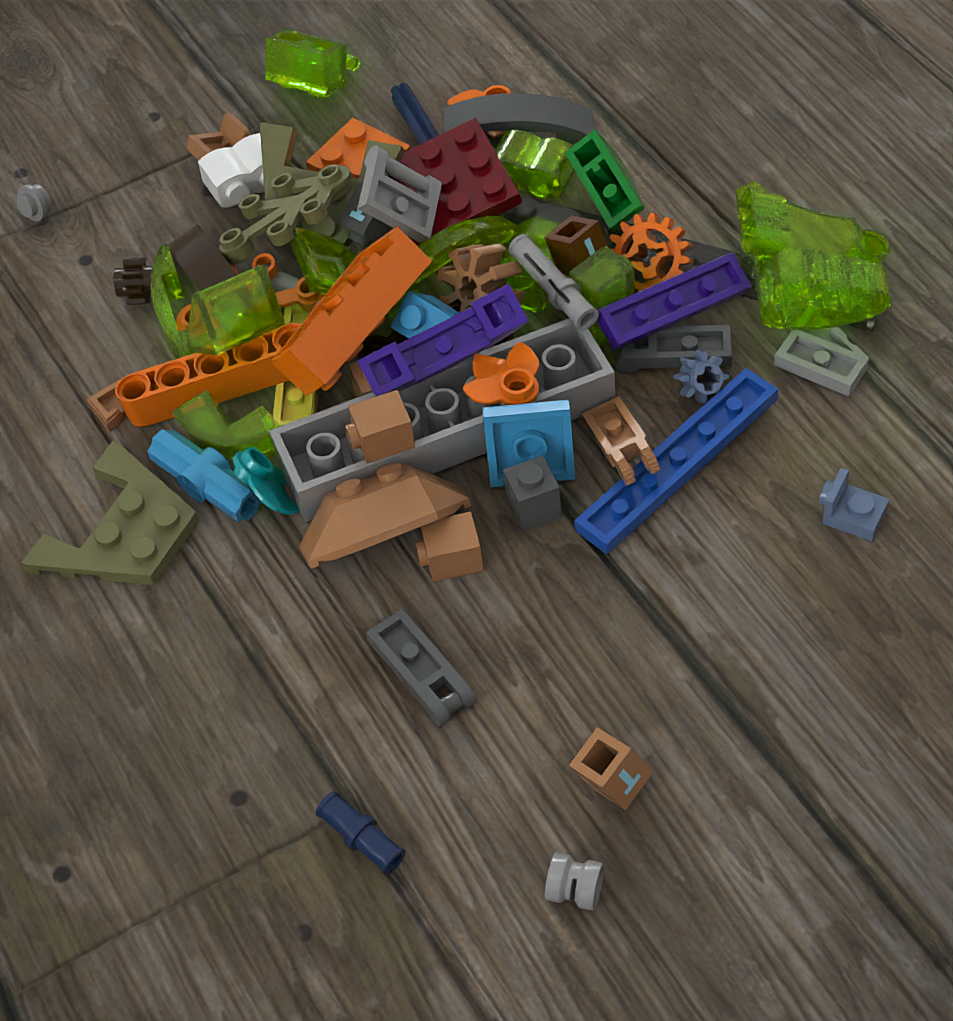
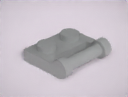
[357,145,441,243]

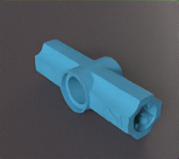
[147,429,261,522]

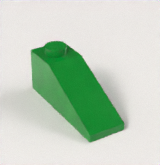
[565,129,645,232]

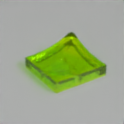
[290,227,357,295]

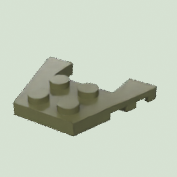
[260,122,405,255]
[21,441,199,585]

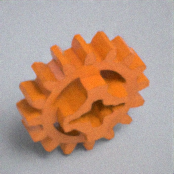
[606,212,694,296]

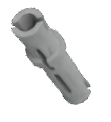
[508,234,599,330]

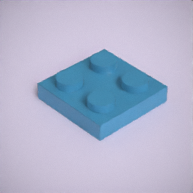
[482,399,575,487]

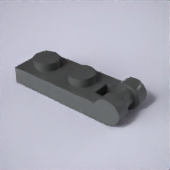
[616,325,732,374]
[366,608,477,727]

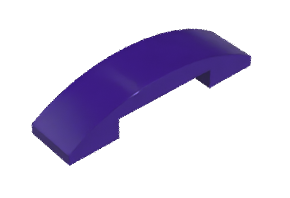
[357,284,529,396]

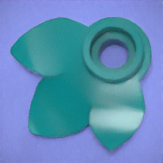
[233,447,300,515]

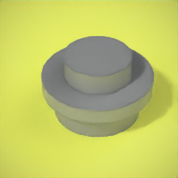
[16,184,52,221]

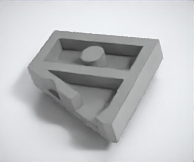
[774,303,869,396]

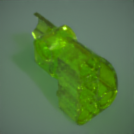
[735,181,892,330]

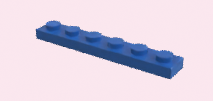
[574,368,778,554]

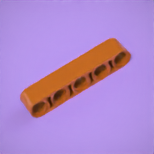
[115,323,301,427]

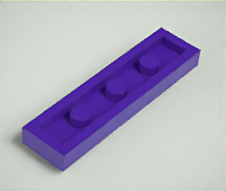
[597,252,752,351]

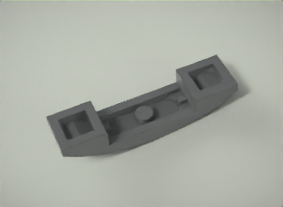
[444,93,594,143]

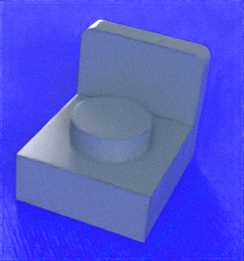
[819,468,889,541]

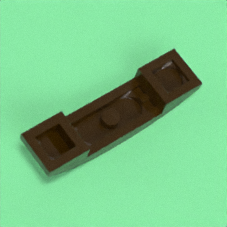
[167,224,259,328]

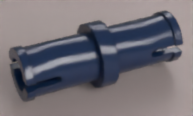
[316,791,406,875]

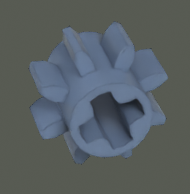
[673,350,729,404]

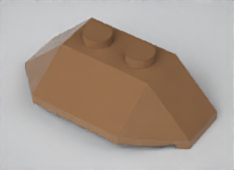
[299,463,471,569]

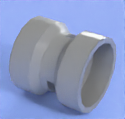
[545,852,605,911]

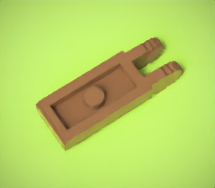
[581,396,660,486]

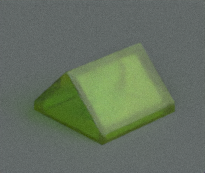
[186,264,285,356]

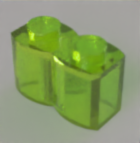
[495,130,575,199]

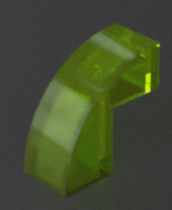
[172,390,280,460]

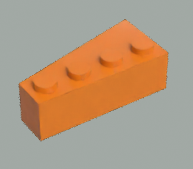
[271,226,432,396]

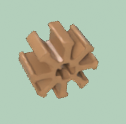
[437,243,525,313]

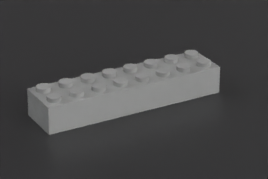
[269,318,615,523]

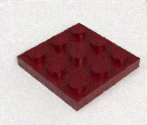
[388,117,523,252]

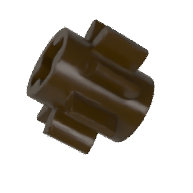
[113,257,159,305]

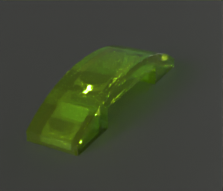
[386,216,521,318]
[150,244,201,359]

